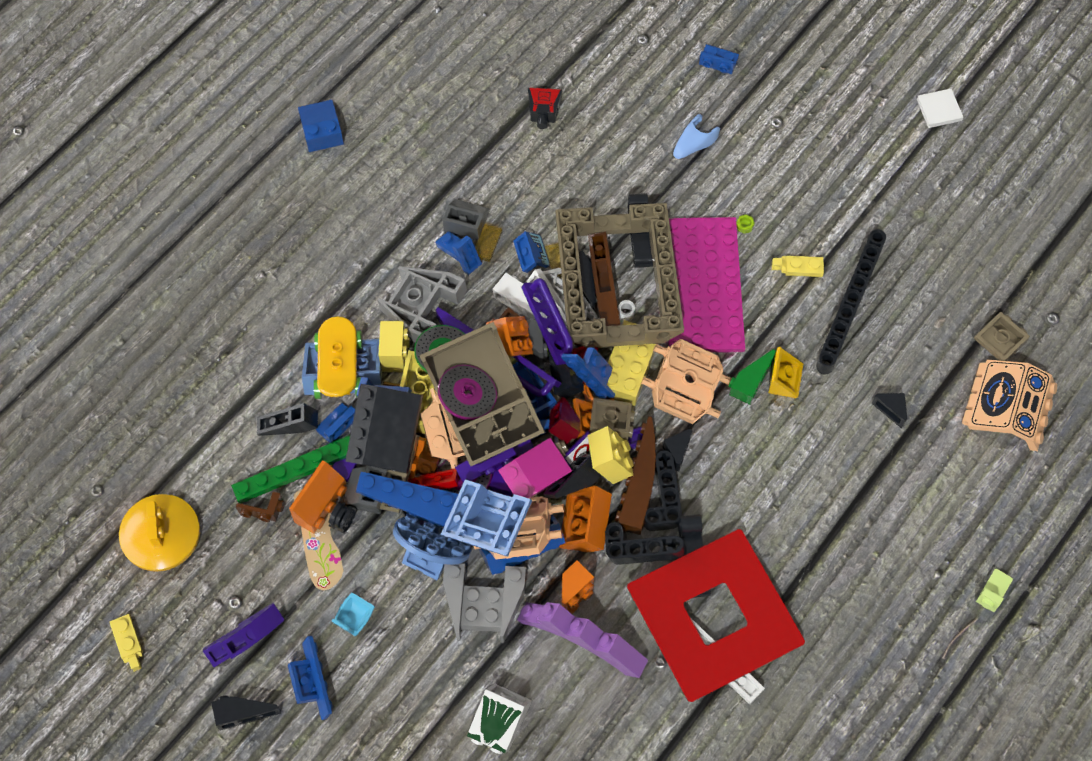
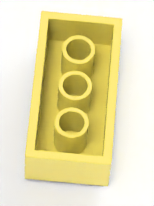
[607,320,655,406]
[400,350,436,434]

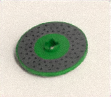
[414,325,465,373]

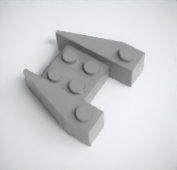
[378,266,467,343]
[443,563,526,643]

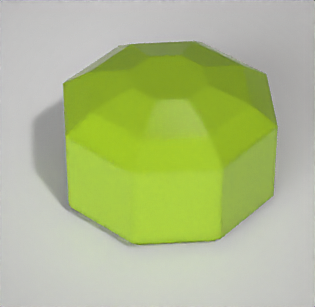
[736,214,755,234]

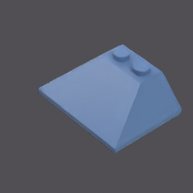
[441,480,532,557]

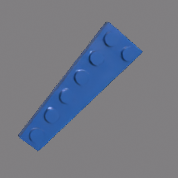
[356,472,458,527]

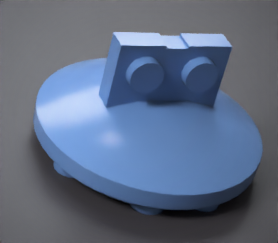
[393,514,472,580]

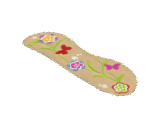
[294,489,343,591]

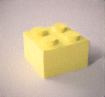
[379,321,410,372]
[588,426,634,484]

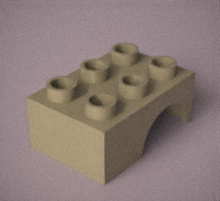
[419,322,544,466]

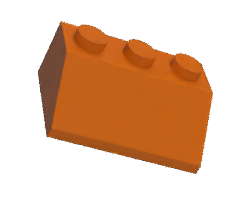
[289,460,347,534]
[559,486,612,553]

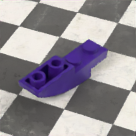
[203,602,285,667]

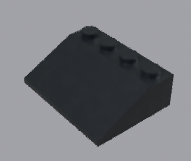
[345,384,423,473]

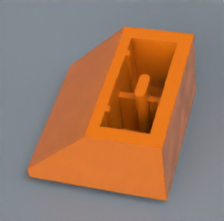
[486,316,533,356]
[562,561,594,614]

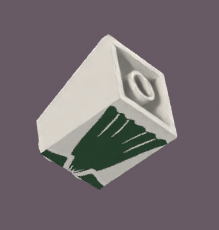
[467,683,532,754]

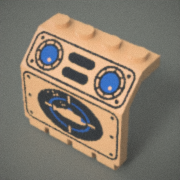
[962,360,1057,451]

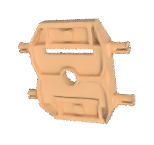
[641,339,732,424]
[420,388,465,469]
[474,496,564,559]

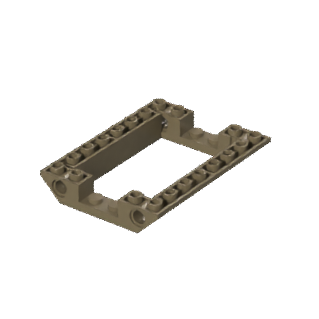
[555,203,684,348]

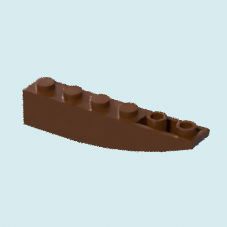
[588,232,620,326]
[615,416,656,535]

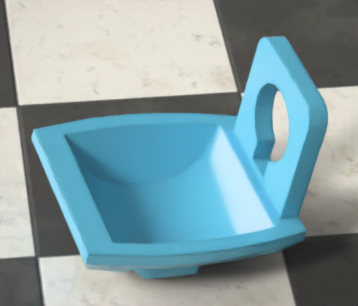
[332,592,375,637]

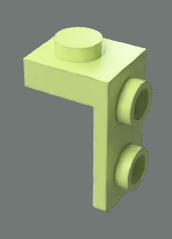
[976,569,1013,612]

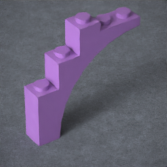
[517,602,648,678]

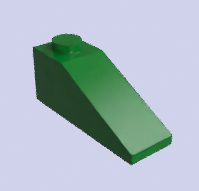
[728,349,776,405]

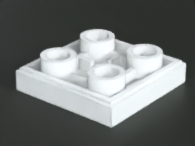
[917,89,963,128]

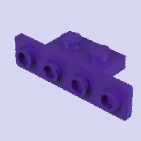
[455,439,534,483]

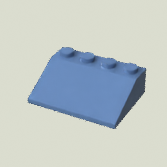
[302,339,382,395]

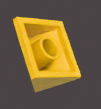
[768,347,803,398]

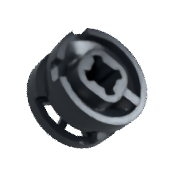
[328,501,356,533]

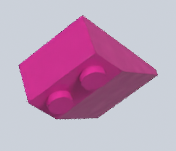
[498,438,572,499]

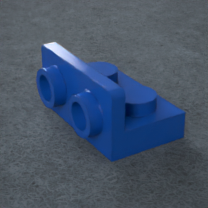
[699,44,739,74]

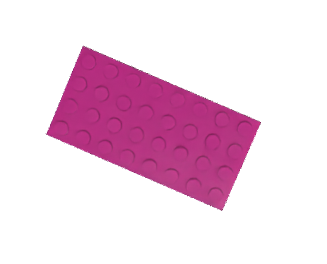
[668,217,745,353]

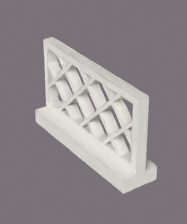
[526,268,599,327]

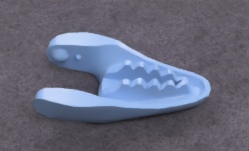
[673,114,720,159]

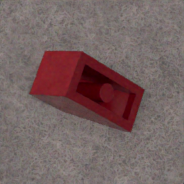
[549,397,581,444]

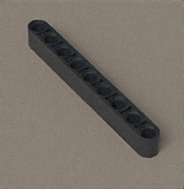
[816,229,886,375]

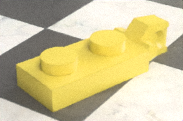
[772,256,824,277]
[110,614,143,672]

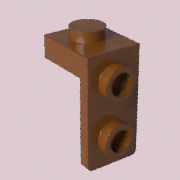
[236,492,285,522]

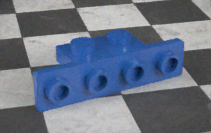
[561,348,615,399]
[288,636,333,720]

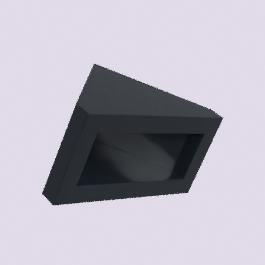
[872,393,907,428]
[663,429,692,472]

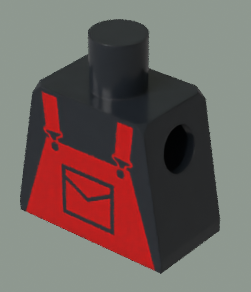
[528,88,562,129]

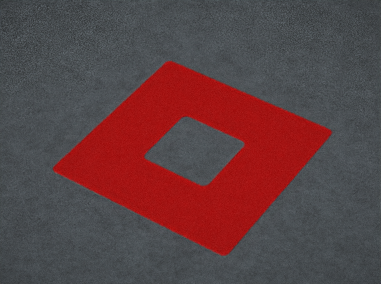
[627,529,805,702]

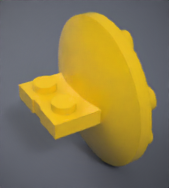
[119,494,200,571]

